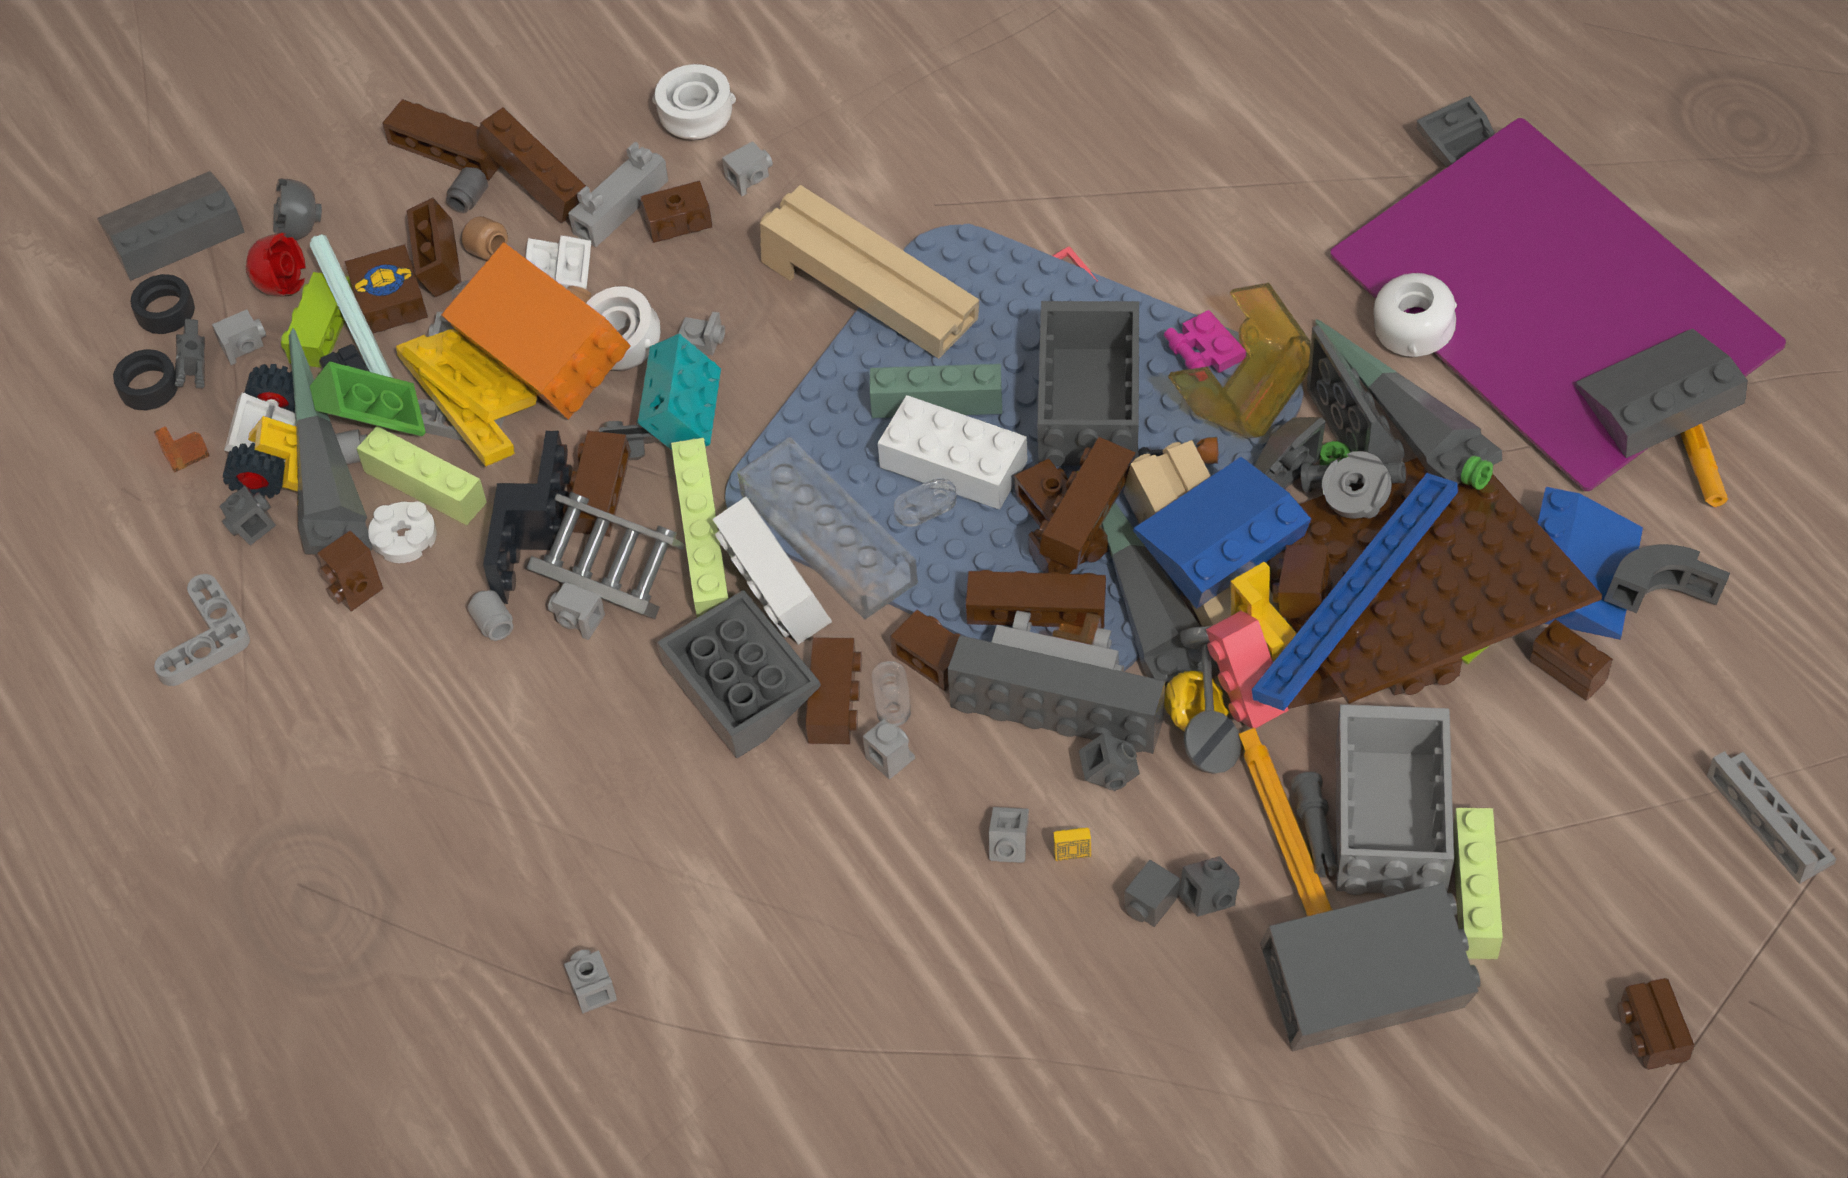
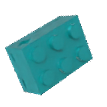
[638,333,721,450]

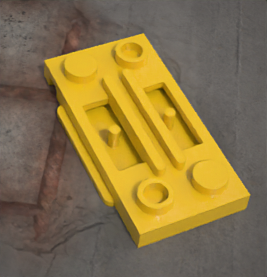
[402,329,538,423]

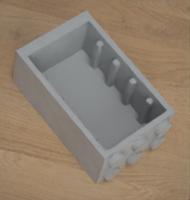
[1336,704,1454,896]

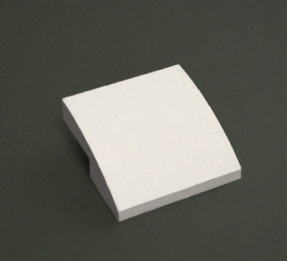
[525,236,591,289]

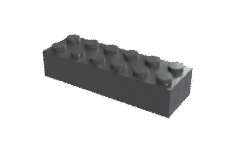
[948,635,1165,754]

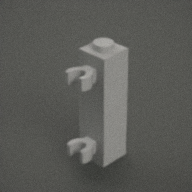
[569,141,668,247]
[992,611,1124,672]

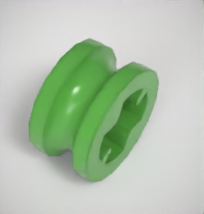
[1319,441,1350,465]
[1461,455,1493,490]

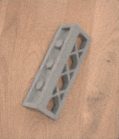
[1707,751,1836,884]

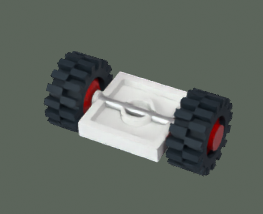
[222,364,296,499]

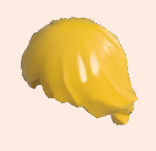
[1164,671,1229,732]

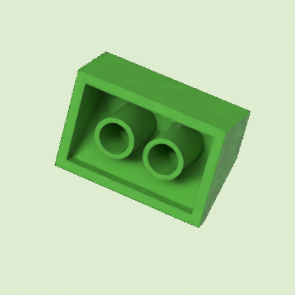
[310,361,426,436]

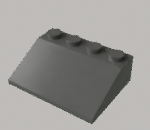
[97,171,245,281]
[1306,325,1405,463]
[1575,328,1748,458]
[657,590,821,758]

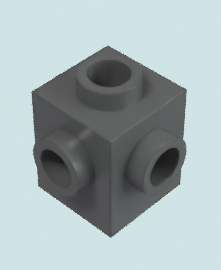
[219,486,276,546]
[1079,733,1140,791]
[1178,856,1240,917]

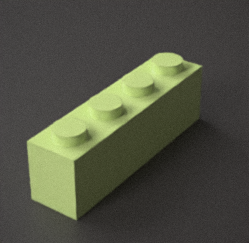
[357,426,487,525]
[1453,808,1503,959]

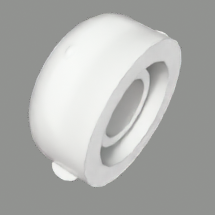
[652,64,736,140]
[1374,273,1457,357]
[586,287,661,370]

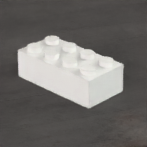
[878,395,1027,510]
[713,497,832,645]

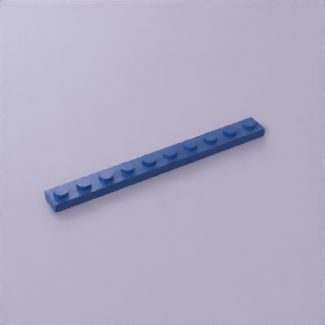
[1251,473,1458,711]

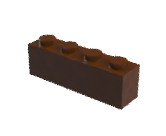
[382,99,500,181]
[478,107,586,224]
[1037,437,1136,570]
[966,570,1106,629]

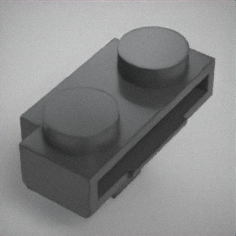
[599,420,661,461]

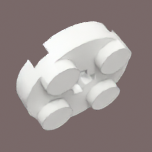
[368,502,437,563]

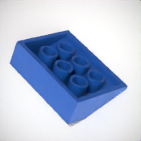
[1133,457,1311,609]
[1538,487,1643,640]

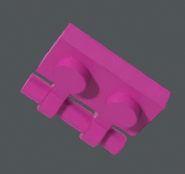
[1164,310,1246,379]

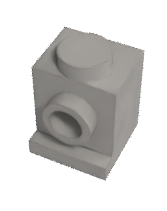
[722,141,773,196]
[212,309,267,365]
[548,582,605,640]
[863,719,915,780]
[564,950,617,1014]

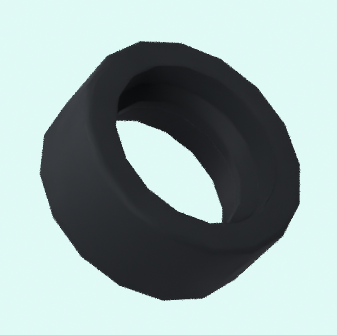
[130,274,195,334]
[113,349,178,411]

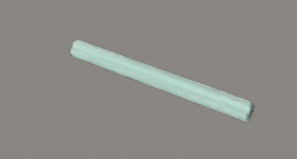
[310,234,393,378]

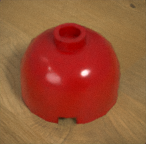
[246,233,306,296]

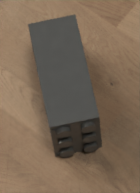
[1037,301,1139,467]
[1260,883,1481,1051]

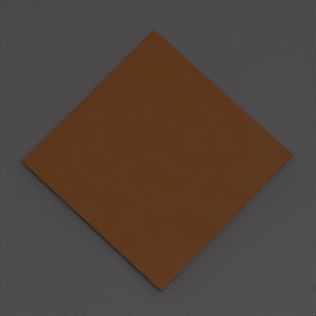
[1266,458,1602,704]

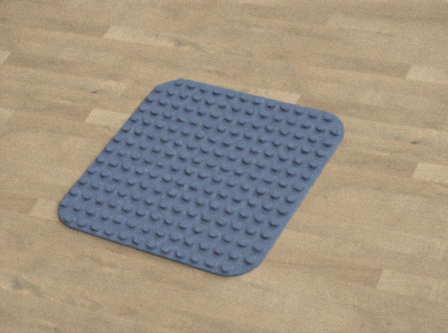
[725,224,1303,671]

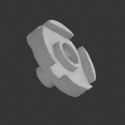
[1322,451,1392,519]

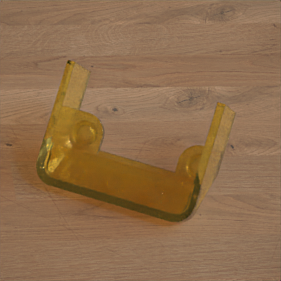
[1168,282,1311,439]

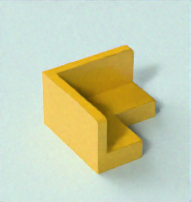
[248,416,298,505]
[1231,562,1297,662]

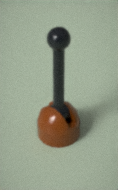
[1138,437,1219,464]

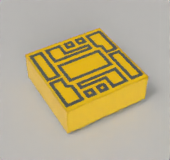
[1053,827,1091,861]

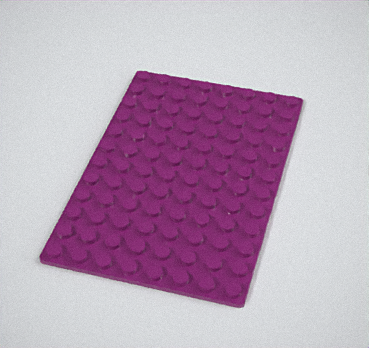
[1330,118,1786,491]

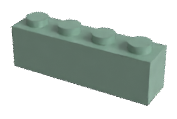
[870,364,1002,418]

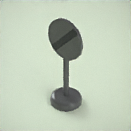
[1180,626,1241,774]

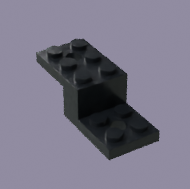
[483,431,572,604]

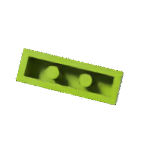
[281,272,355,368]

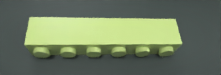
[671,438,729,618]

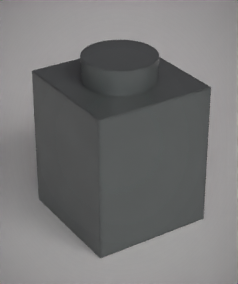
[1124,860,1180,927]

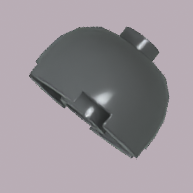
[273,178,322,240]

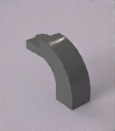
[1604,544,1730,613]

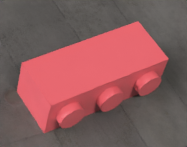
[1206,611,1289,729]

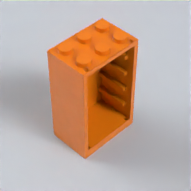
[441,242,631,420]

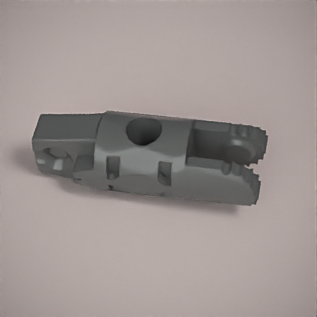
[175,319,205,389]

